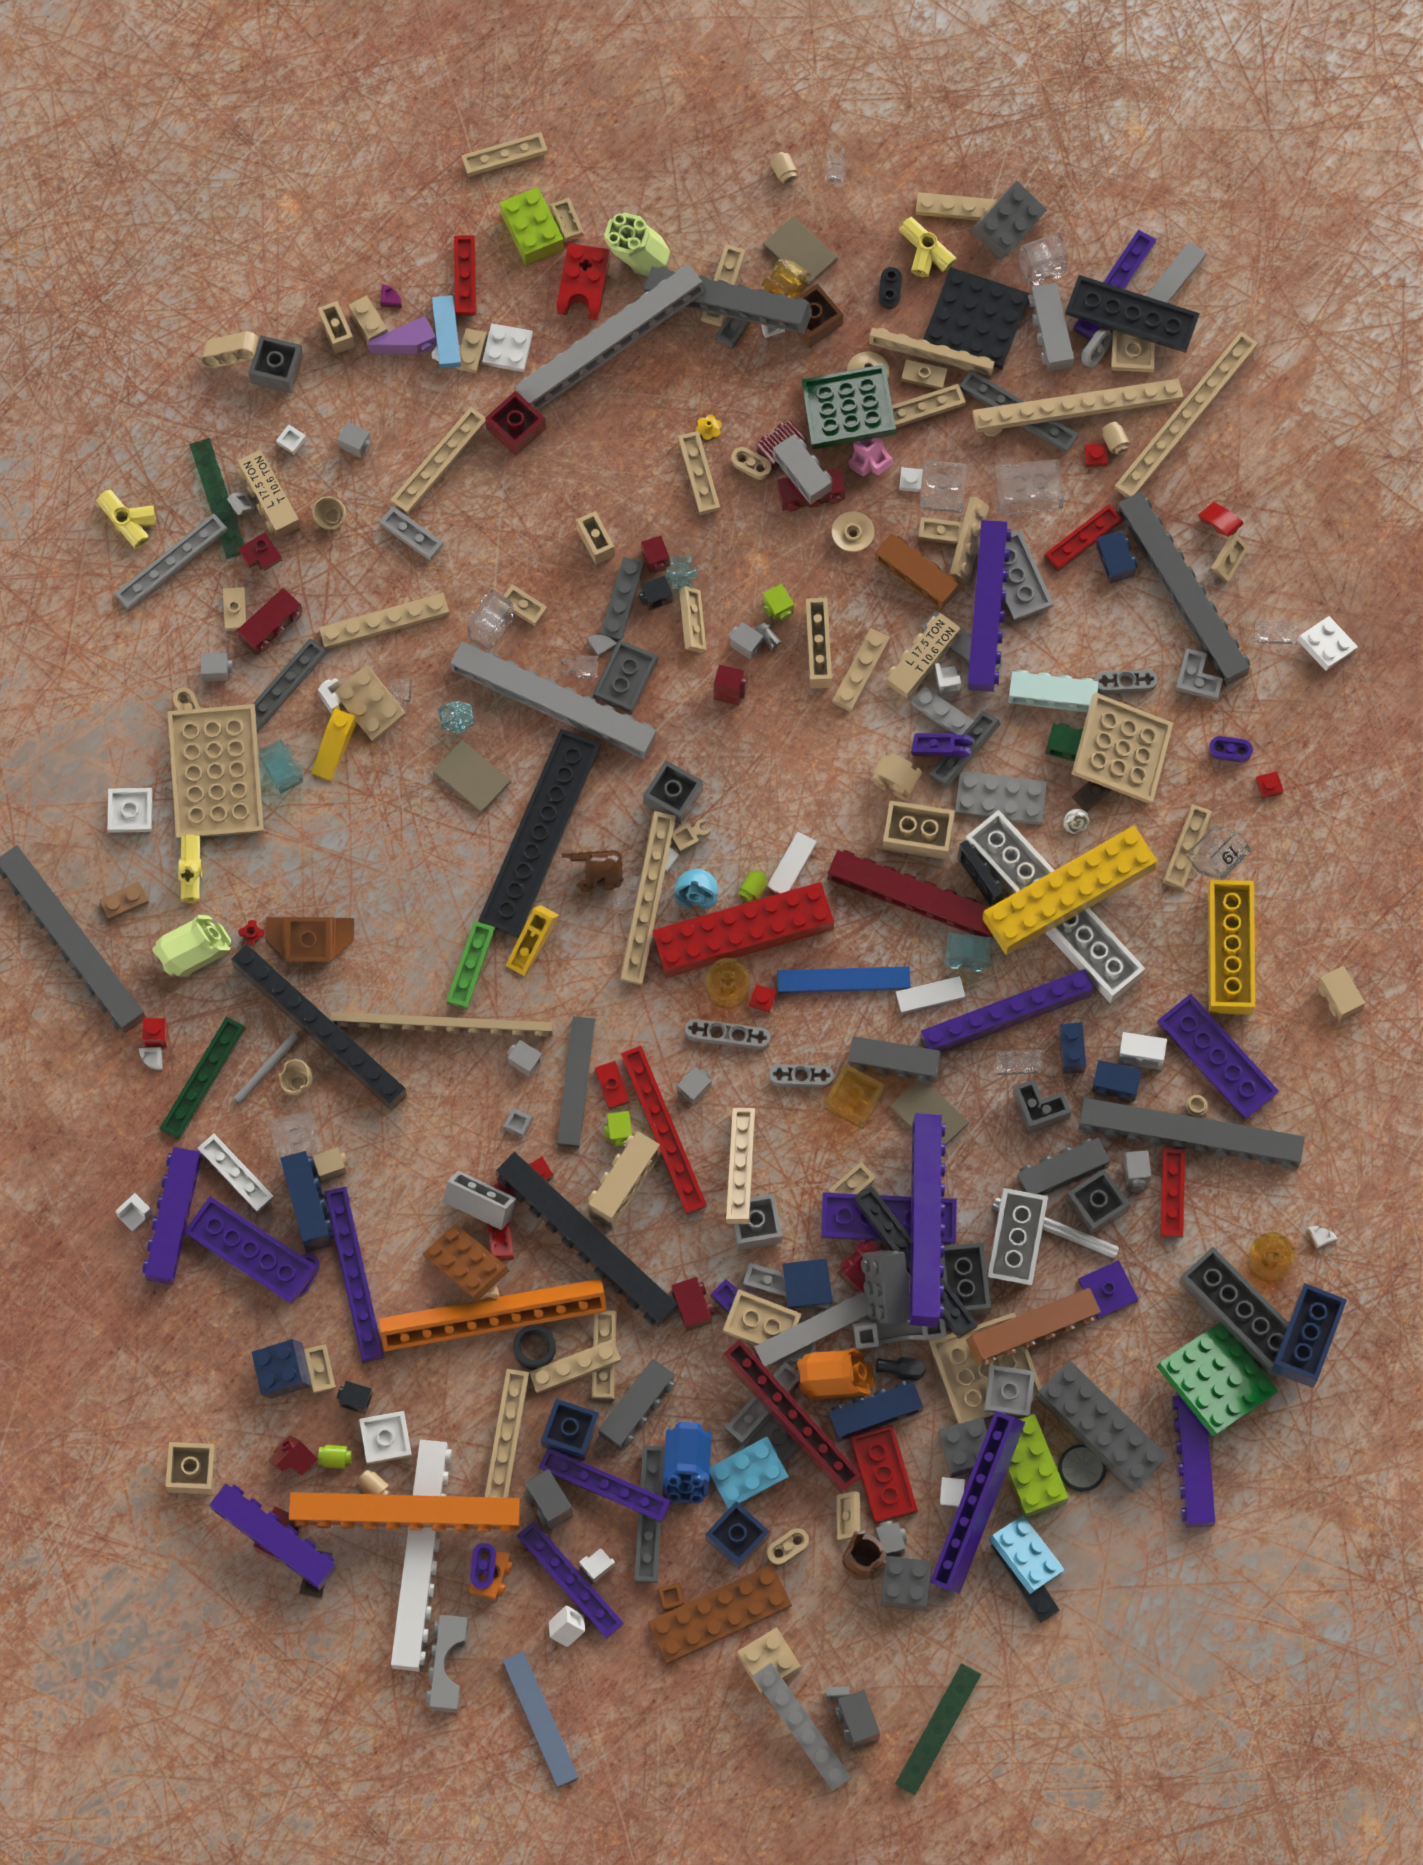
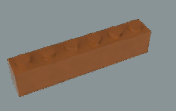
[966,1288,1101,1365]

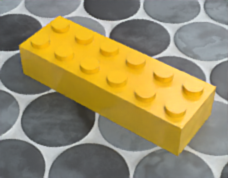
[1208,880,1255,1015]

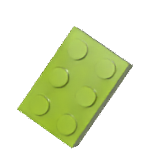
[500,187,564,266]

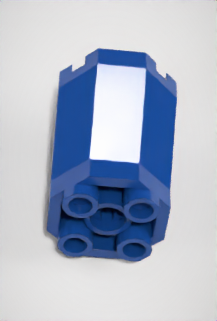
[663,1422,712,1504]

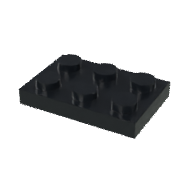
[958,840,1004,905]

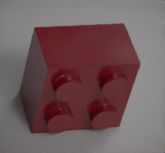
[485,390,546,456]

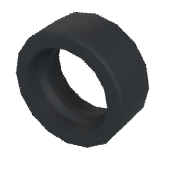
[513,1325,556,1370]

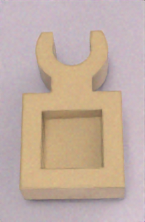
[671,819,711,853]

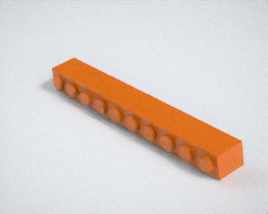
[379,1278,607,1351]
[289,1492,521,1533]

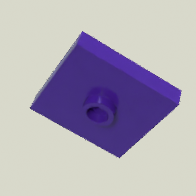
[1078,1260,1139,1320]

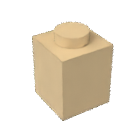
[313,1147,348,1182]

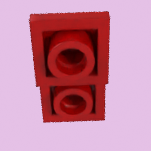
[1198,502,1244,537]

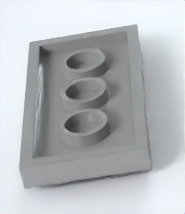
[1003,530,1054,622]
[955,771,1047,825]

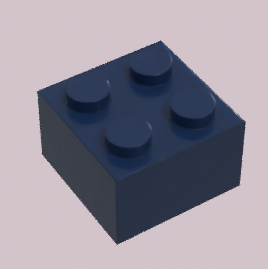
[252,1339,312,1399]
[541,1398,599,1461]
[705,1501,770,1570]

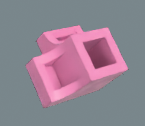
[848,438,894,477]

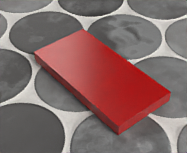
[849,1425,918,1524]

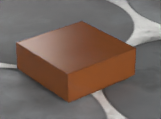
[657,1582,685,1612]

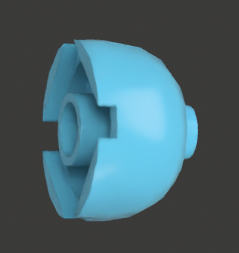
[674,868,718,910]

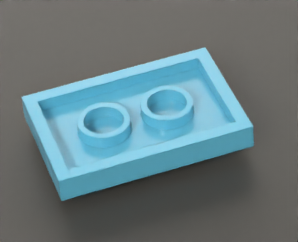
[710,1436,789,1509]
[989,1515,1065,1594]

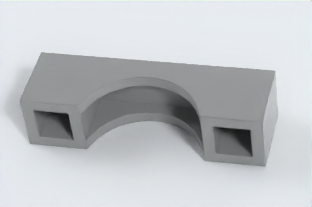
[852,1319,946,1349]
[426,1615,468,1713]

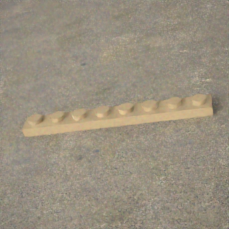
[620,811,676,985]

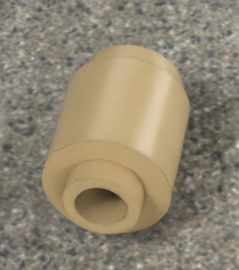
[770,152,798,185]
[1102,422,1130,455]
[356,1470,390,1495]

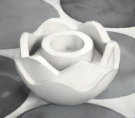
[1063,809,1090,834]

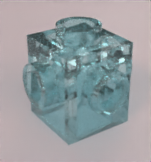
[666,556,697,590]
[438,700,475,733]

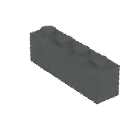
[848,1036,942,1084]
[1017,1137,1110,1195]
[598,1359,675,1451]

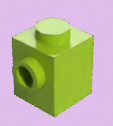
[763,583,794,622]
[604,1111,632,1147]

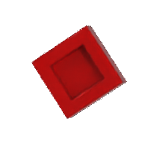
[1084,443,1108,467]
[1256,771,1284,799]
[749,984,777,1013]

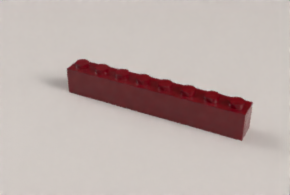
[827,850,993,942]
[721,1339,862,1494]

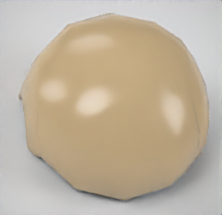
[312,496,347,530]
[279,1059,313,1096]

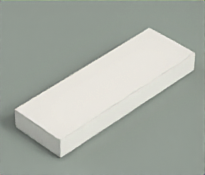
[767,832,817,894]
[896,976,966,1014]

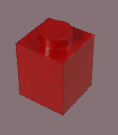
[142,1018,168,1047]

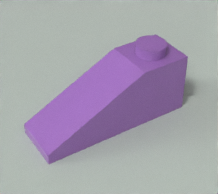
[367,316,437,354]

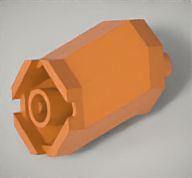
[797,1348,875,1402]

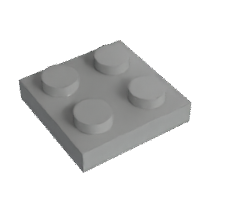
[984,1365,1035,1417]

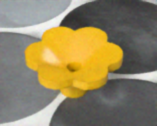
[696,415,722,441]

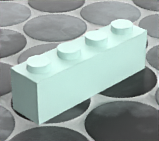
[1008,670,1098,713]

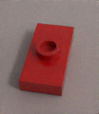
[594,1061,630,1110]
[487,1222,514,1261]

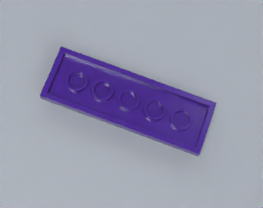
[1157,994,1279,1121]
[821,1192,957,1245]
[184,1196,318,1305]

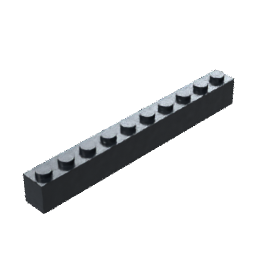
[231,944,407,1111]
[496,1151,678,1327]

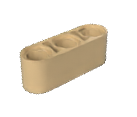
[201,331,258,368]

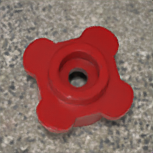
[238,920,265,946]

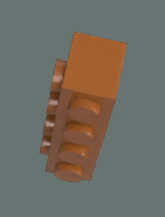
[875,533,959,611]

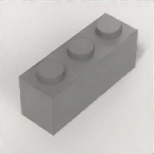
[773,434,832,505]
[443,1170,516,1230]

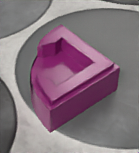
[380,284,402,308]

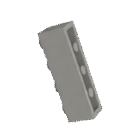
[1028,282,1074,372]

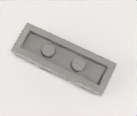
[380,506,444,561]
[911,686,975,735]

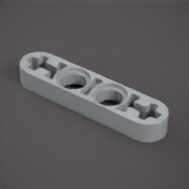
[685,1019,770,1050]

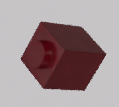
[641,535,670,572]

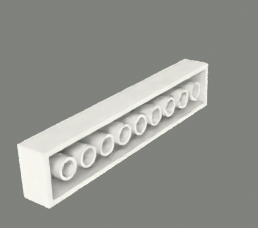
[965,810,1145,1004]

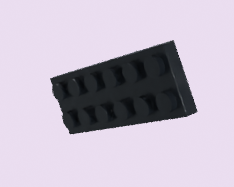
[1065,275,1200,353]

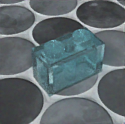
[258,739,304,794]
[944,933,991,971]

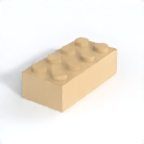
[588,1131,660,1230]

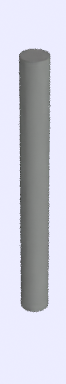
[233,1033,299,1104]

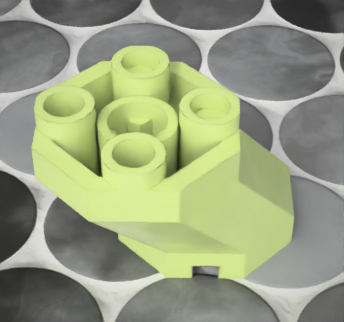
[604,212,670,277]
[153,915,231,977]

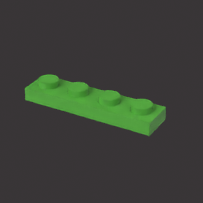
[446,921,495,1010]

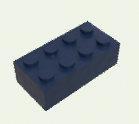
[280,1151,334,1253]
[1271,1283,1347,1388]

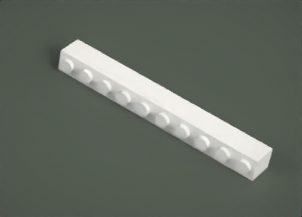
[391,1439,452,1672]

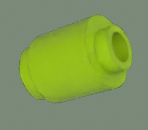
[738,870,769,902]
[318,1445,352,1469]

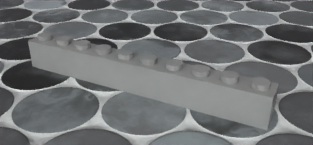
[515,264,706,411]
[450,641,656,760]

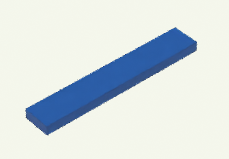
[777,966,911,994]

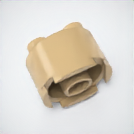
[871,751,922,800]

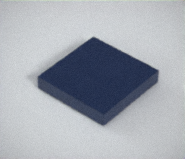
[782,1258,833,1309]

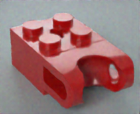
[557,243,610,320]

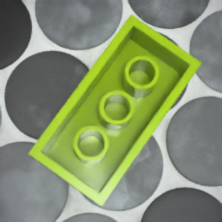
[1006,1414,1069,1518]

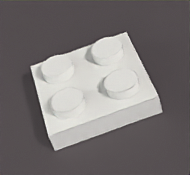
[482,323,533,372]
[1297,616,1358,671]
[107,788,153,833]
[359,1411,412,1465]

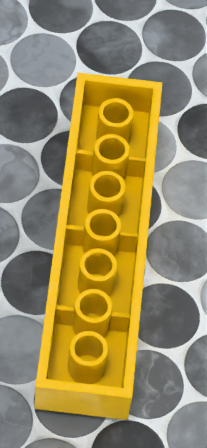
[983,825,1158,955]

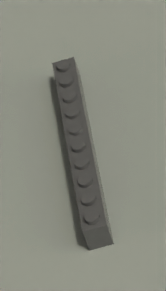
[1117,492,1250,686]
[0,845,146,1034]
[1078,1098,1305,1169]

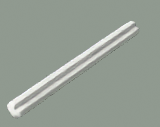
[992,1198,1119,1258]

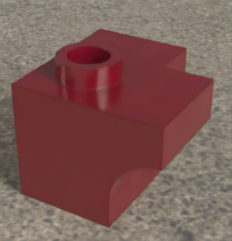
[238,532,283,571]
[269,1435,318,1475]

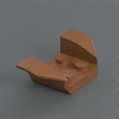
[266,917,354,962]

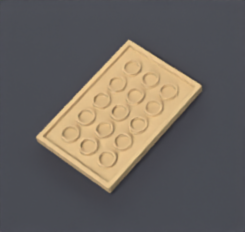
[168,704,264,840]

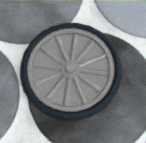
[1058,1444,1106,1491]

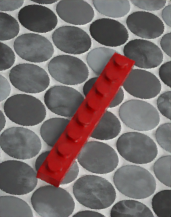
[621,1046,707,1215]

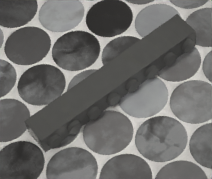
[643,267,812,334]

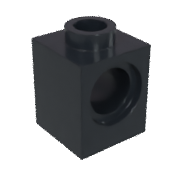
[638,575,673,611]
[336,1381,373,1415]

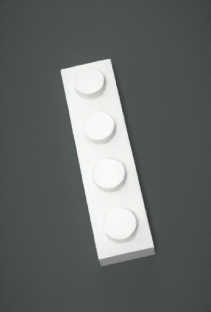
[197,1134,274,1213]

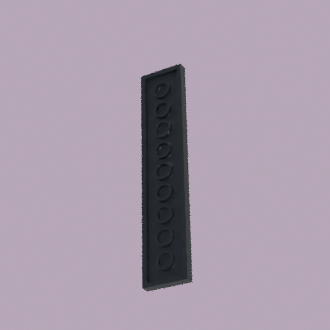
[478,729,601,938]

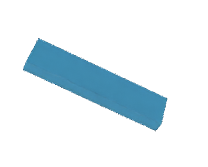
[432,295,461,369]

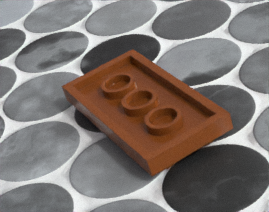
[423,1224,510,1301]

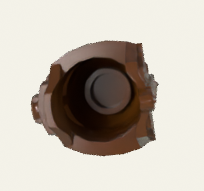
[562,850,624,893]
[842,1530,887,1580]

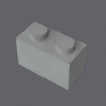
[1122,1151,1151,1193]

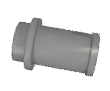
[755,622,781,651]

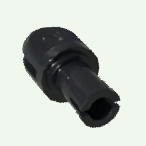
[876,1357,926,1381]

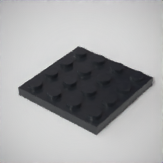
[923,267,1031,369]

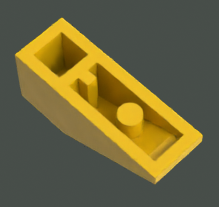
[311,709,357,782]
[505,905,560,976]

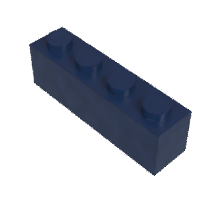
[828,1381,923,1442]

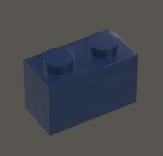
[1096,530,1138,584]
[1059,1022,1086,1074]
[1092,1060,1142,1102]

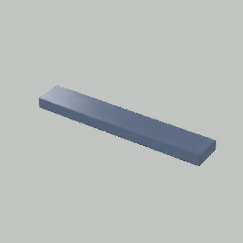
[502,1651,579,1788]

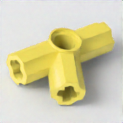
[899,217,957,277]
[96,490,156,549]
[178,835,202,903]

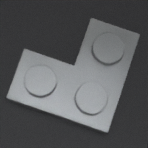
[1175,648,1223,701]

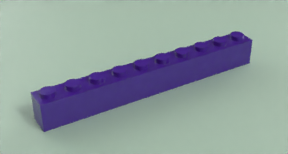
[909,1113,946,1327]

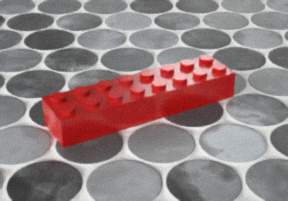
[652,882,834,978]

